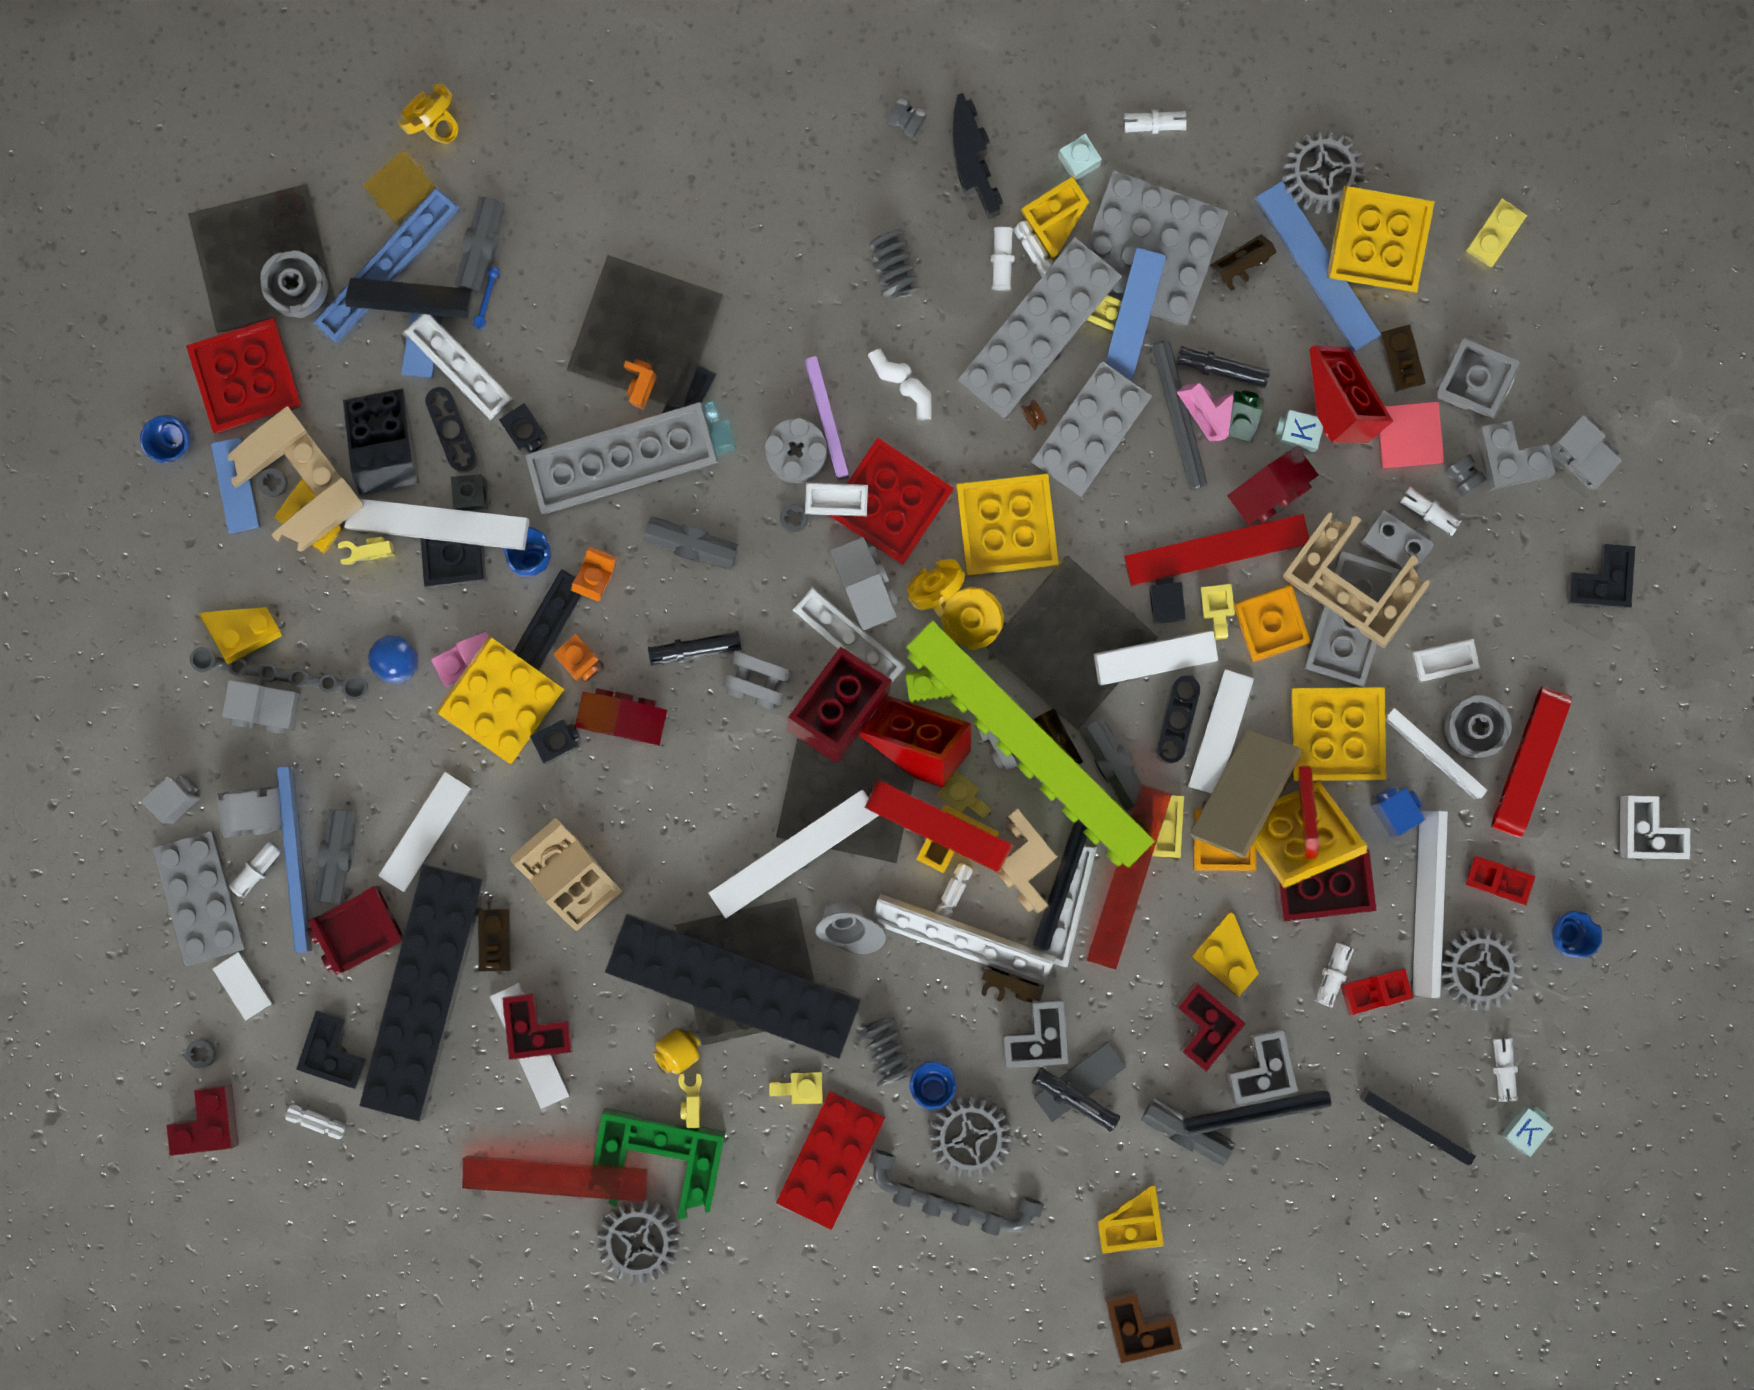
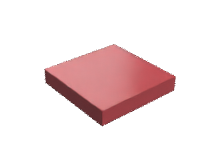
[1378,402,1444,469]

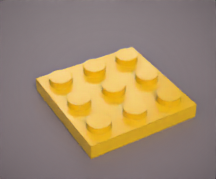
[1326,186,1435,293]
[956,474,1059,576]
[435,636,564,765]
[1291,687,1386,781]
[1253,781,1367,888]

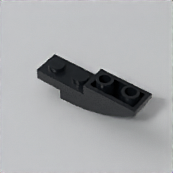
[952,93,1003,220]

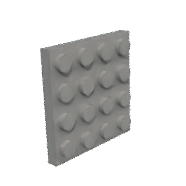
[1086,170,1228,327]

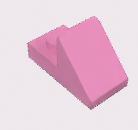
[1177,383,1233,442]
[431,632,489,687]

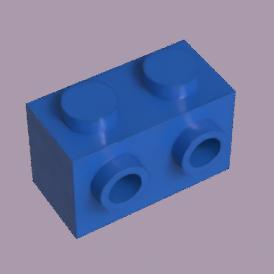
[1371,786,1426,837]

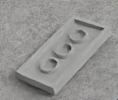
[1031,361,1152,497]
[1304,551,1400,687]
[152,831,246,967]

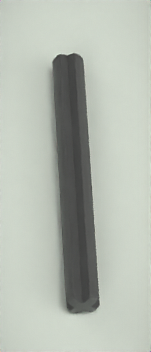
[1153,340,1207,489]

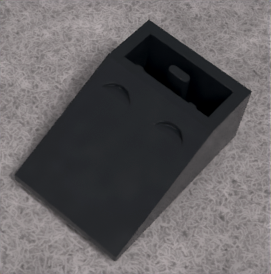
[343,388,420,495]

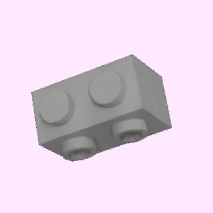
[1359,509,1435,572]

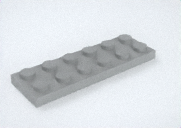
[957,237,1122,419]
[525,402,718,515]

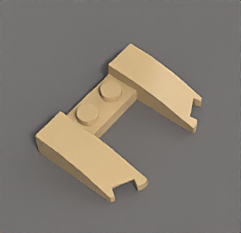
[227,406,363,552]
[1283,512,1430,649]

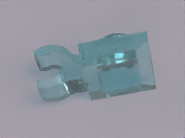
[702,401,737,456]

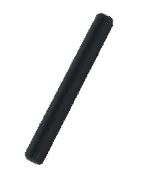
[1033,819,1087,951]
[1183,1091,1332,1135]

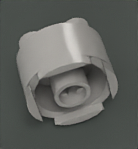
[260,251,328,318]
[765,418,827,484]
[1444,695,1512,759]
[216,787,282,838]

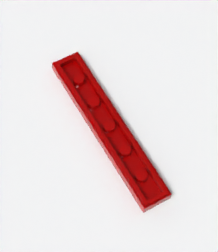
[1124,514,1309,586]

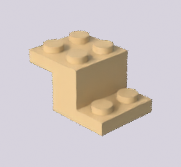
[997,809,1057,913]
[509,818,623,931]

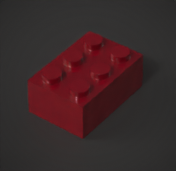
[786,646,892,764]
[1274,849,1377,922]

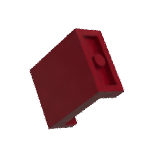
[307,886,404,975]

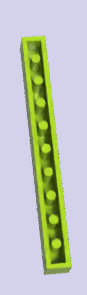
[906,620,1155,868]

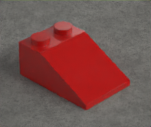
[1309,345,1393,443]
[860,696,971,788]

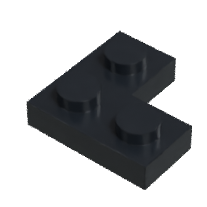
[1568,544,1636,608]
[296,1010,366,1089]

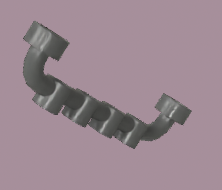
[190,647,369,701]
[869,1149,1044,1236]

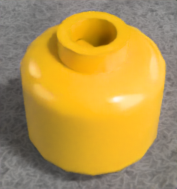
[653,1028,701,1074]

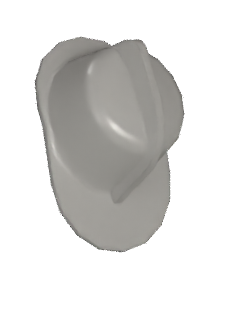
[816,901,886,954]

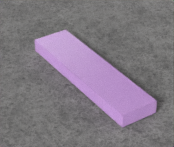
[805,356,849,480]

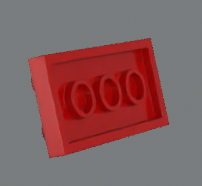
[776,1090,885,1230]

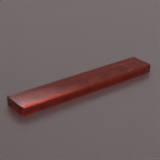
[1087,784,1172,970]
[462,1156,648,1202]

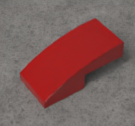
[1466,856,1536,906]
[1341,968,1413,1015]

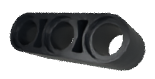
[1155,676,1200,764]

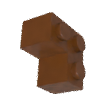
[1104,1290,1182,1364]

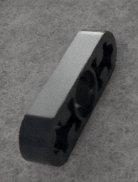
[425,387,477,473]

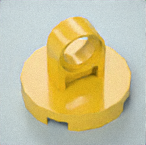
[397,83,458,143]
[906,559,965,617]
[941,587,1004,650]

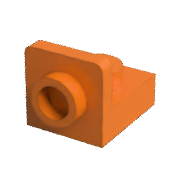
[623,359,657,410]
[571,547,617,602]
[553,634,601,682]

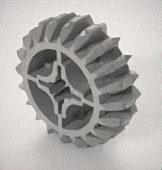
[1282,131,1365,214]
[1441,928,1523,1011]
[929,1095,1013,1180]
[596,1199,680,1284]

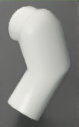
[868,348,911,383]
[900,378,931,420]

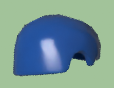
[140,415,191,463]
[503,527,552,577]
[368,635,418,684]
[1551,911,1602,958]
[909,1061,956,1110]

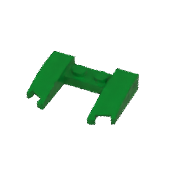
[588,1108,726,1219]

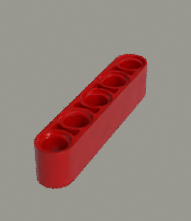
[1491,686,1572,838]
[864,780,1013,873]

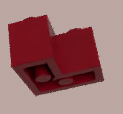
[1227,445,1319,526]
[574,688,668,746]
[1175,982,1246,1072]
[502,993,573,1060]
[166,1084,239,1156]

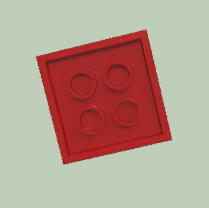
[186,318,303,434]
[828,437,954,565]

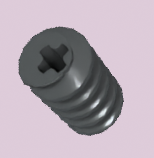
[868,229,921,298]
[858,1017,912,1087]

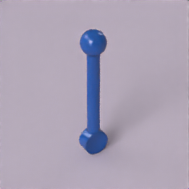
[473,266,500,328]

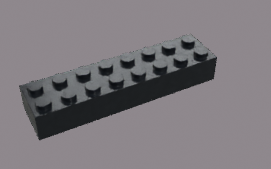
[359,864,487,1122]
[605,913,861,1059]

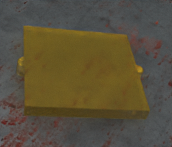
[363,151,435,224]

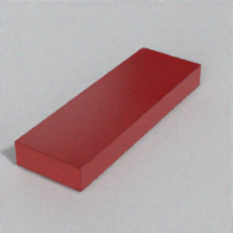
[1298,766,1319,859]

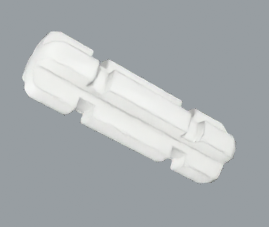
[1014,220,1053,277]
[934,863,973,918]
[285,1104,346,1139]

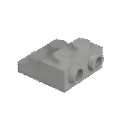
[1435,338,1520,419]

